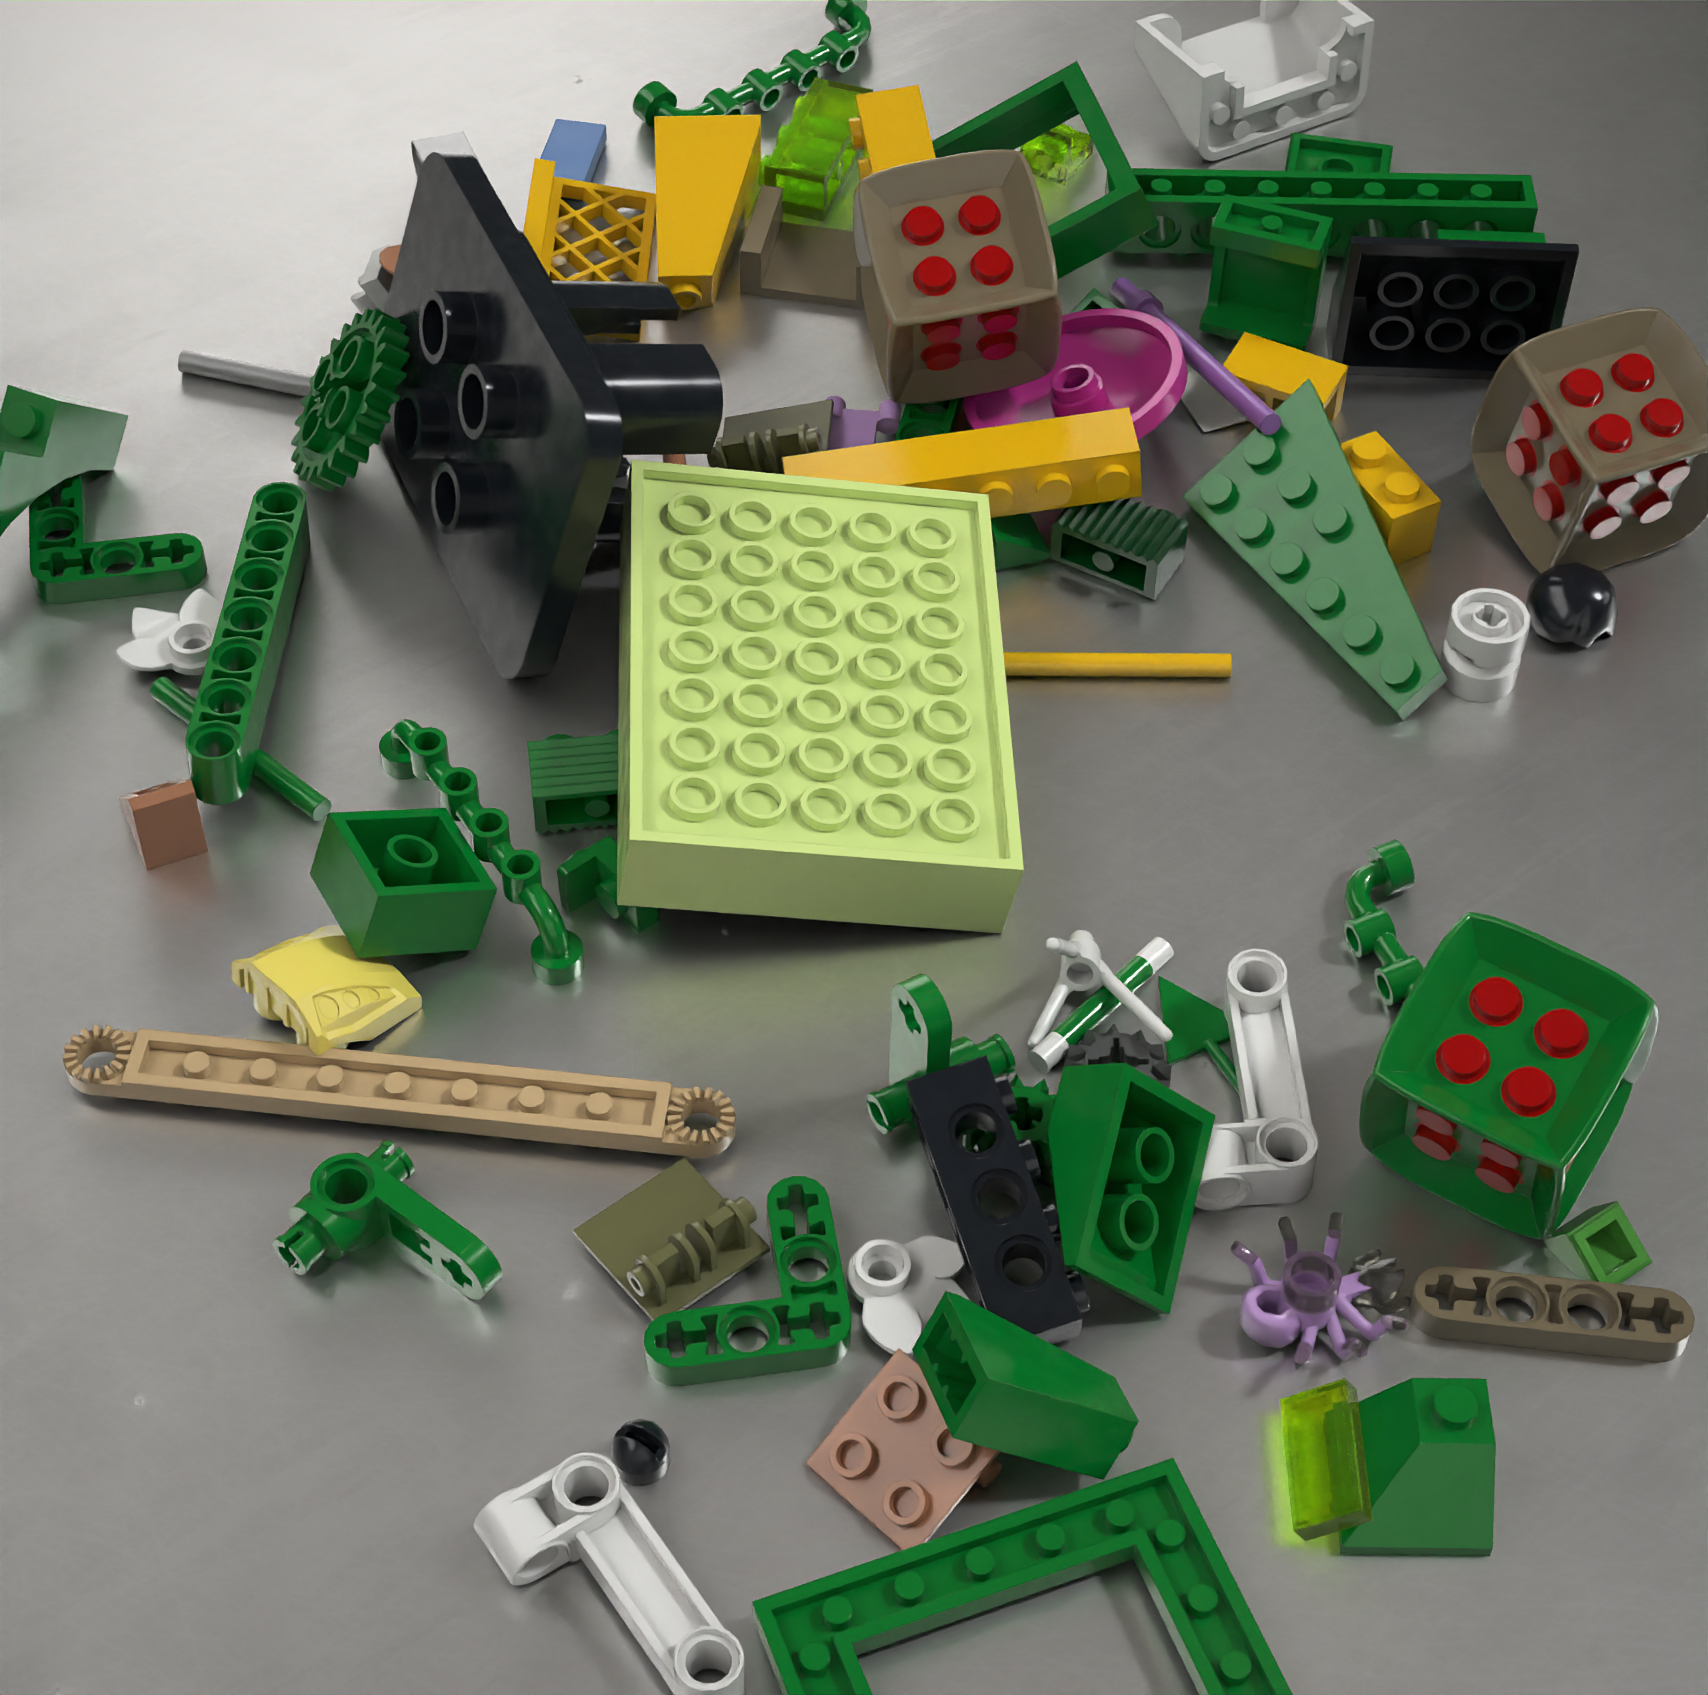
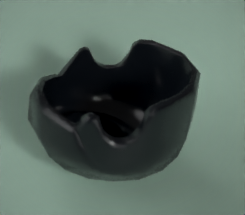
[1526,562,1618,648]

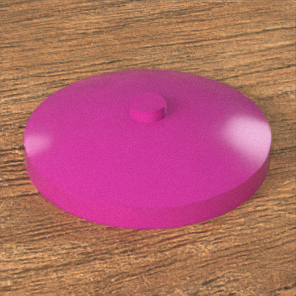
[964,308,1188,441]

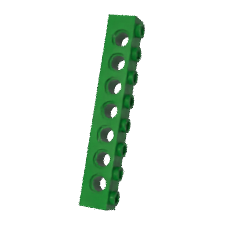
[1105,168,1538,258]

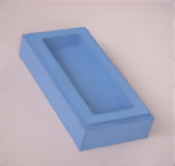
[540,119,607,202]

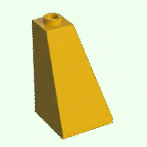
[654,114,761,310]

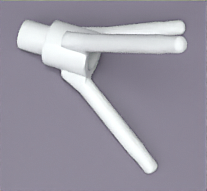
[1027,930,1173,1049]

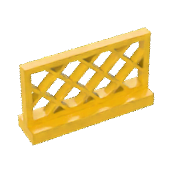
[523,158,656,342]

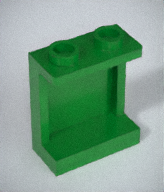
[1199,194,1333,351]

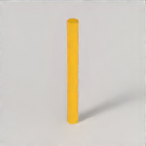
[1003,652,1232,677]

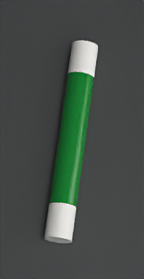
[1028,937,1174,1073]

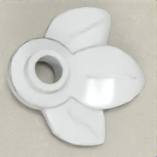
[116,588,223,675]
[847,1236,971,1357]

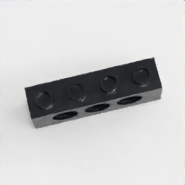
[906,1055,1090,1344]

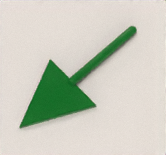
[1158,975,1240,1095]

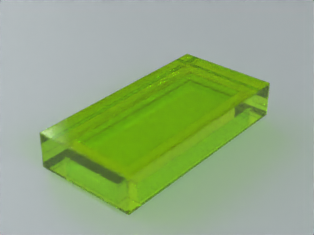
[1280,1378,1373,1541]

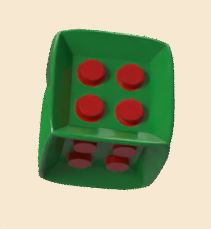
[1359,912,1659,1240]

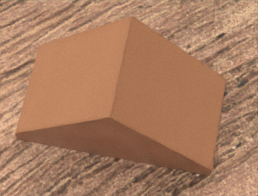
[119,778,208,871]

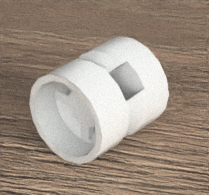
[1440,588,1530,703]

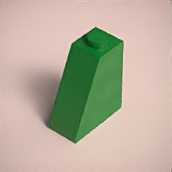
[912,1291,1139,1480]

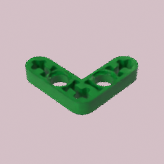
[29,475,207,604]
[644,1176,851,1386]

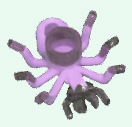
[1230,1212,1411,1365]

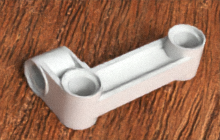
[1195,948,1318,1211]
[474,1453,745,1695]

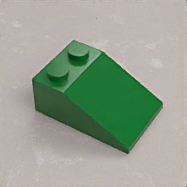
[1047,1062,1216,1314]

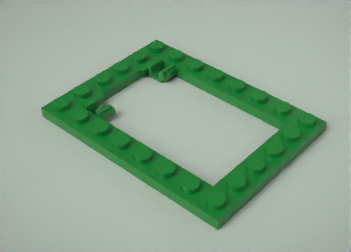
[752,1458,1293,1695]

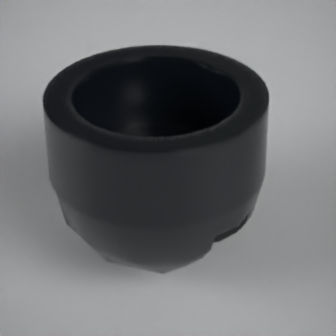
[610,1419,670,1486]

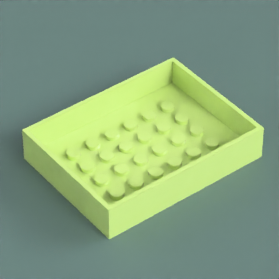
[617,459,1024,933]

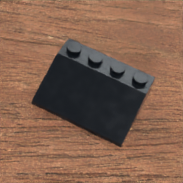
[1326,236,1579,380]

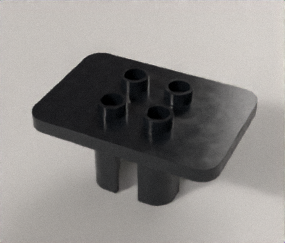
[380,152,723,679]

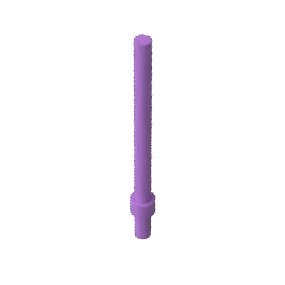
[1111,278,1281,435]

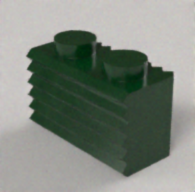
[1050,498,1189,600]

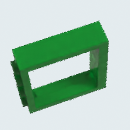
[932,61,1160,279]

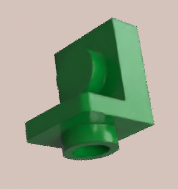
[557,835,659,933]

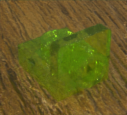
[1020,124,1093,185]

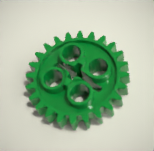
[291,308,410,492]

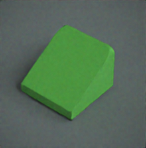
[1544,1201,1652,1284]

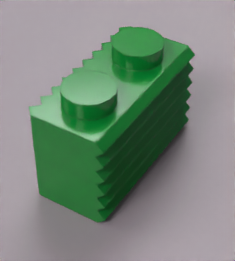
[527,729,618,834]

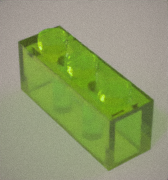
[758,77,873,222]

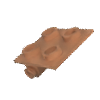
[805,1348,1002,1550]

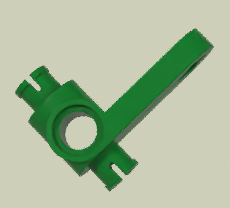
[866,973,1016,1134]
[272,1140,503,1300]

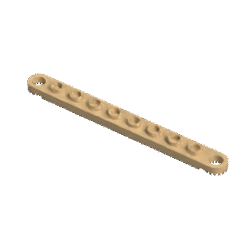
[62,1025,736,1158]

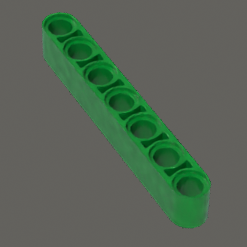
[185,482,310,805]

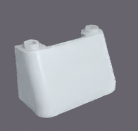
[1134,0,1375,161]

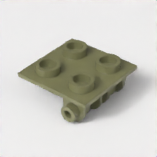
[707,399,834,474]
[573,1157,770,1321]

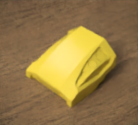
[231,925,422,1056]

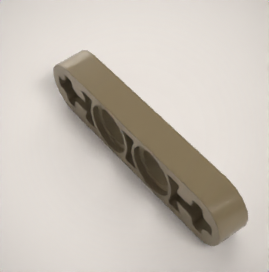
[1409,1265,1695,1362]

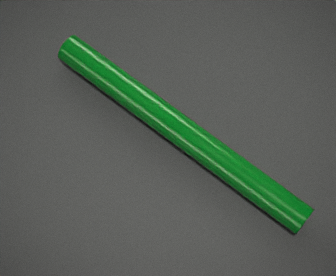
[150,677,332,821]

